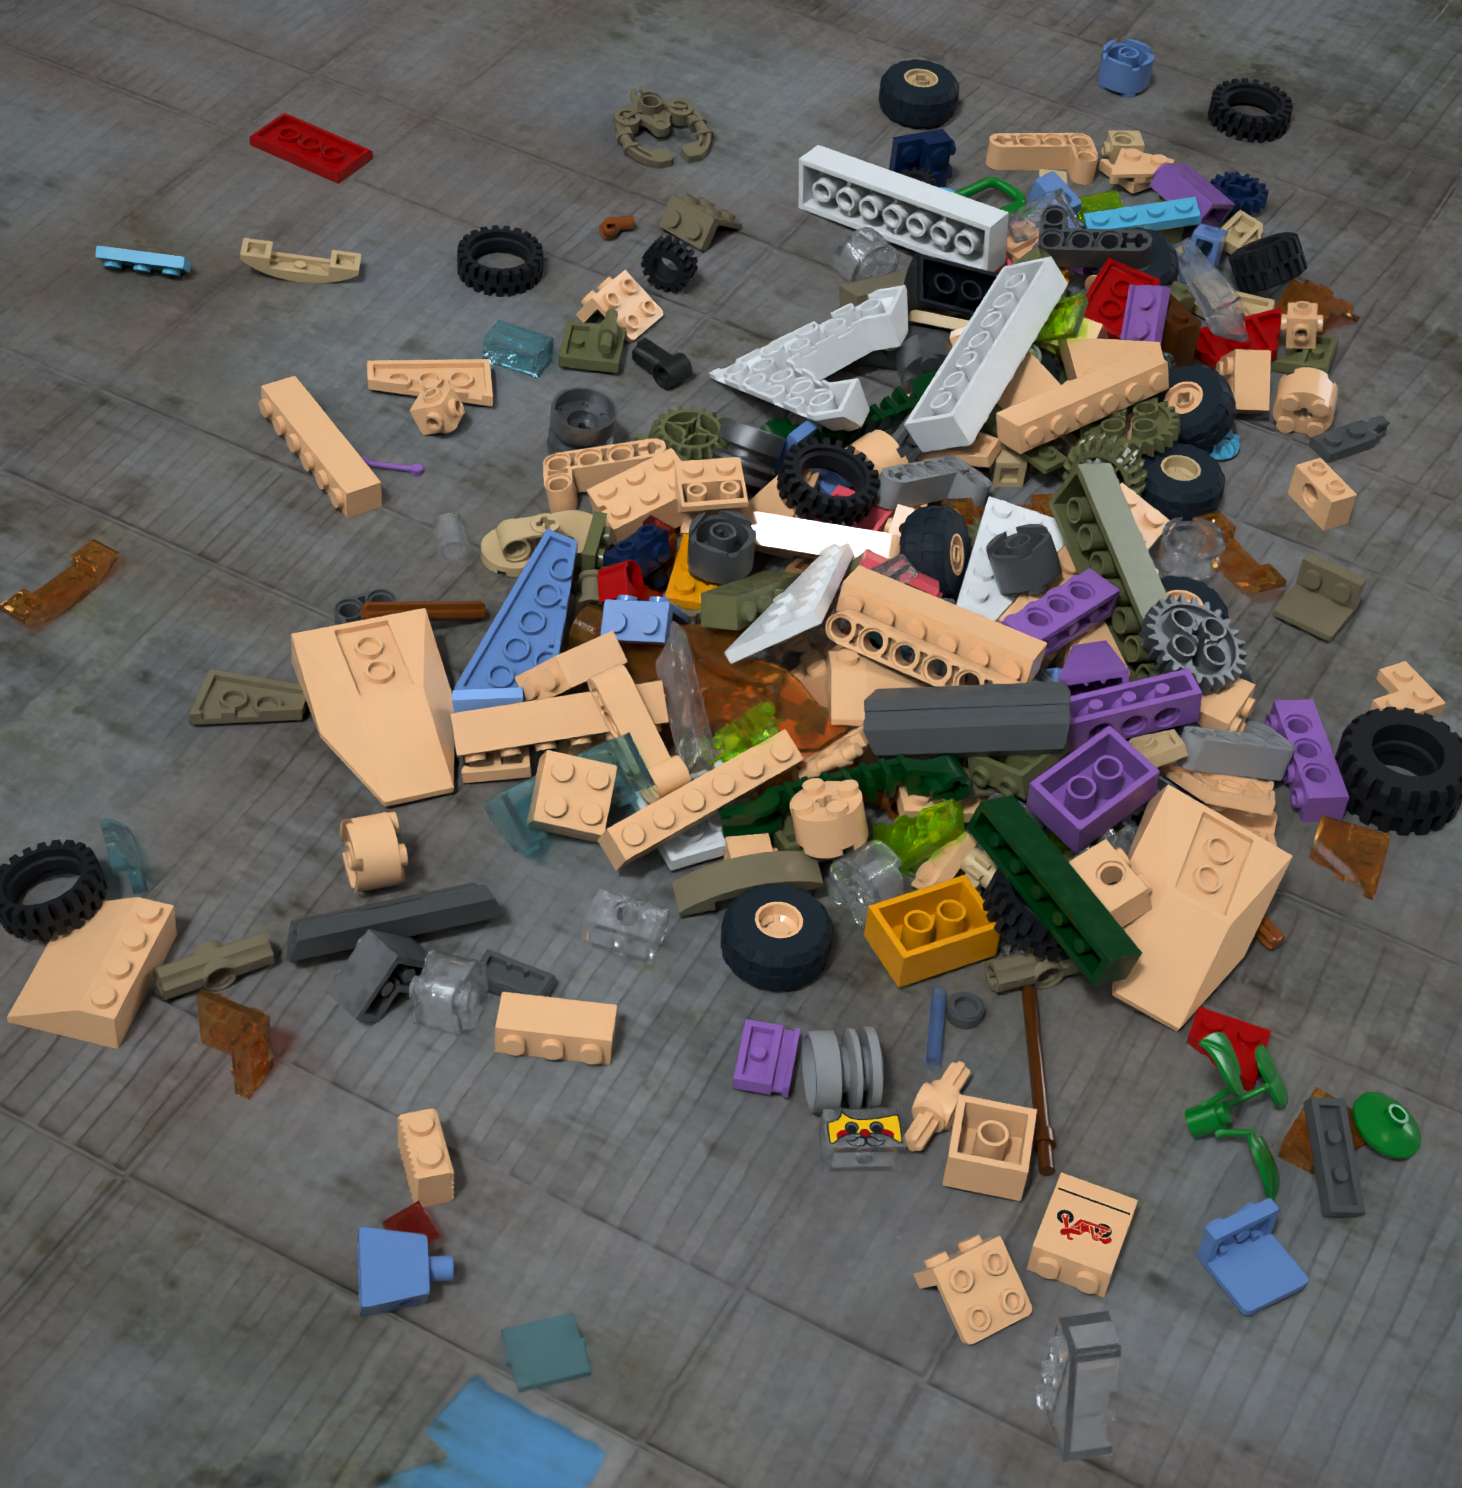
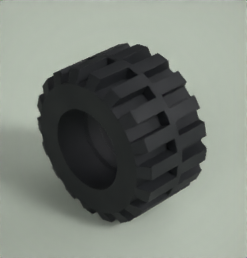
[1229,232,1308,293]

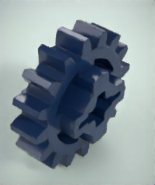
[1210,172,1269,215]

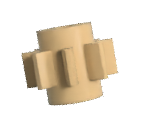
[960,847,998,892]

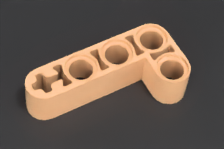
[986,133,1098,185]
[543,438,667,513]
[587,663,691,804]

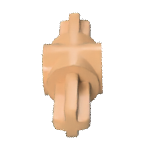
[903,1061,970,1152]

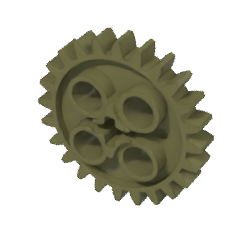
[1079,397,1180,459]

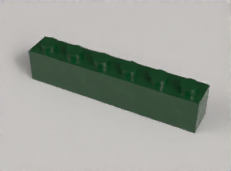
[966,796,1142,987]

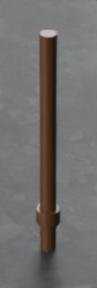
[1021,985,1056,1176]

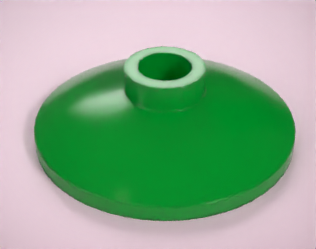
[1352,1092,1421,1159]

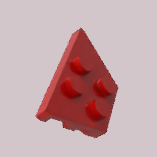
[1194,307,1282,370]

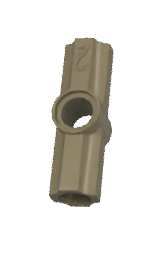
[152,932,274,1000]
[984,947,1081,993]

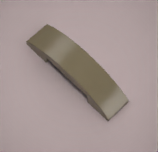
[672,851,824,917]

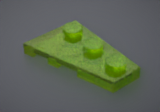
[1034,292,1089,342]
[873,799,964,885]

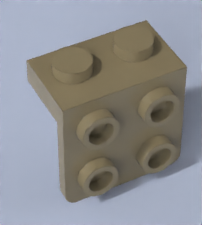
[659,193,742,251]

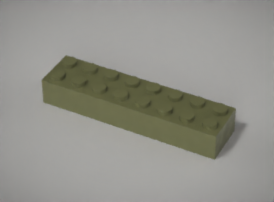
[1048,463,1168,682]

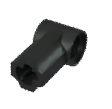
[632,338,693,389]

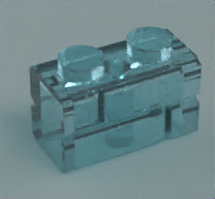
[483,320,554,378]

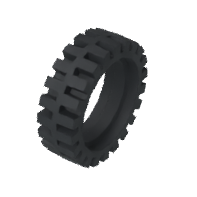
[457,225,543,297]
[0,839,108,940]

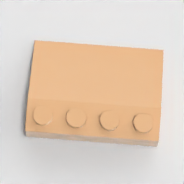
[7,897,177,1049]

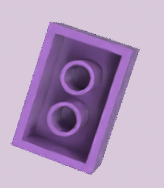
[1026,725,1160,854]

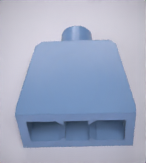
[357,1227,454,1317]

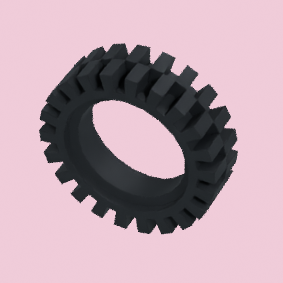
[1208,78,1293,143]
[777,437,880,527]
[982,868,1070,960]

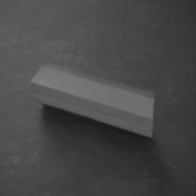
[863,681,1071,760]
[286,883,503,962]

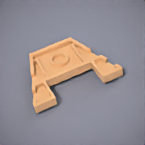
[1157,763,1276,818]

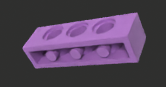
[1001,568,1120,659]
[1067,668,1202,753]
[1265,699,1349,822]

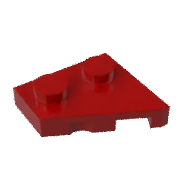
[1187,1006,1271,1092]

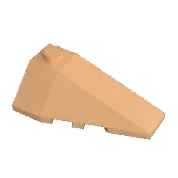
[825,649,935,726]

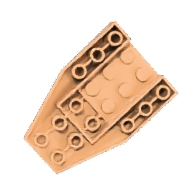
[291,608,455,807]
[1112,784,1293,1032]

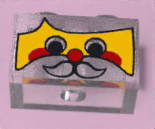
[819,1107,906,1172]

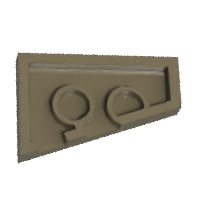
[189,669,308,725]

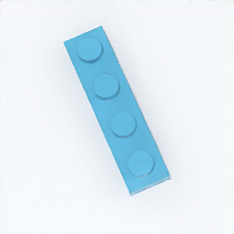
[1084,197,1201,231]

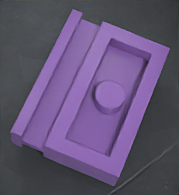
[1120,284,1171,345]
[732,1019,800,1098]

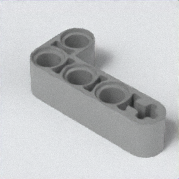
[874,456,991,513]
[1175,721,1295,781]

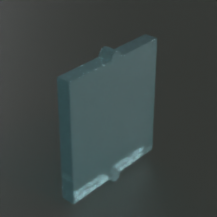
[501,1313,591,1393]

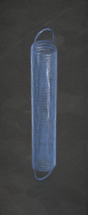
[926,984,946,1072]

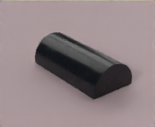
[904,253,999,320]

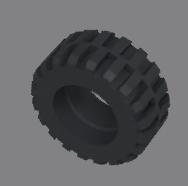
[1335,707,1462,836]

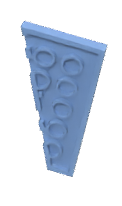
[454,528,578,702]

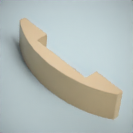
[240,238,361,283]

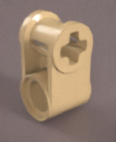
[496,513,560,562]

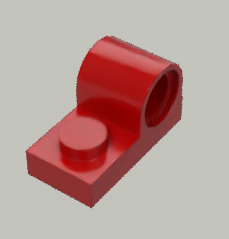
[597,559,663,604]

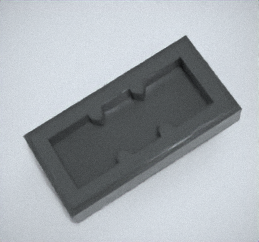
[470,949,555,997]

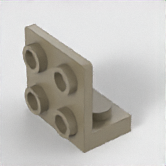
[1273,552,1367,641]

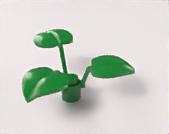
[1185,1032,1288,1201]

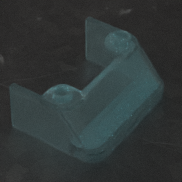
[482,732,655,855]

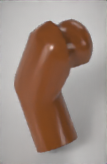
[599,216,635,239]

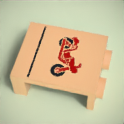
[1027,1172,1138,1298]

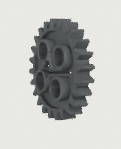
[1139,594,1247,695]

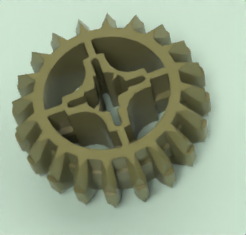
[648,406,729,460]
[1063,432,1148,497]

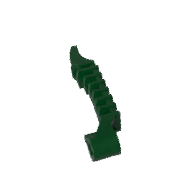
[760,370,938,447]
[719,754,973,839]

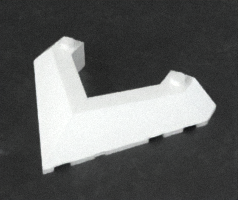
[709,285,908,431]

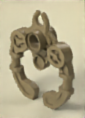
[613,87,714,169]

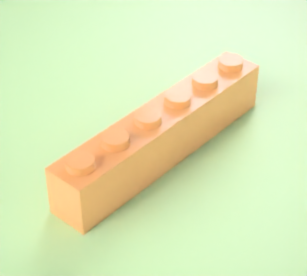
[996,349,1169,454]
[259,376,382,519]
[836,565,1047,683]
[450,680,669,763]
[597,729,804,871]

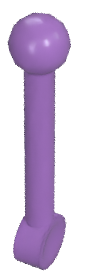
[361,456,423,476]

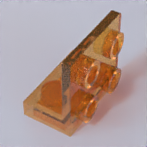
[1274,278,1360,334]
[196,989,274,1099]

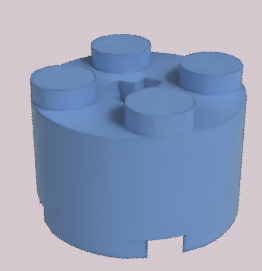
[1098,39,1155,98]

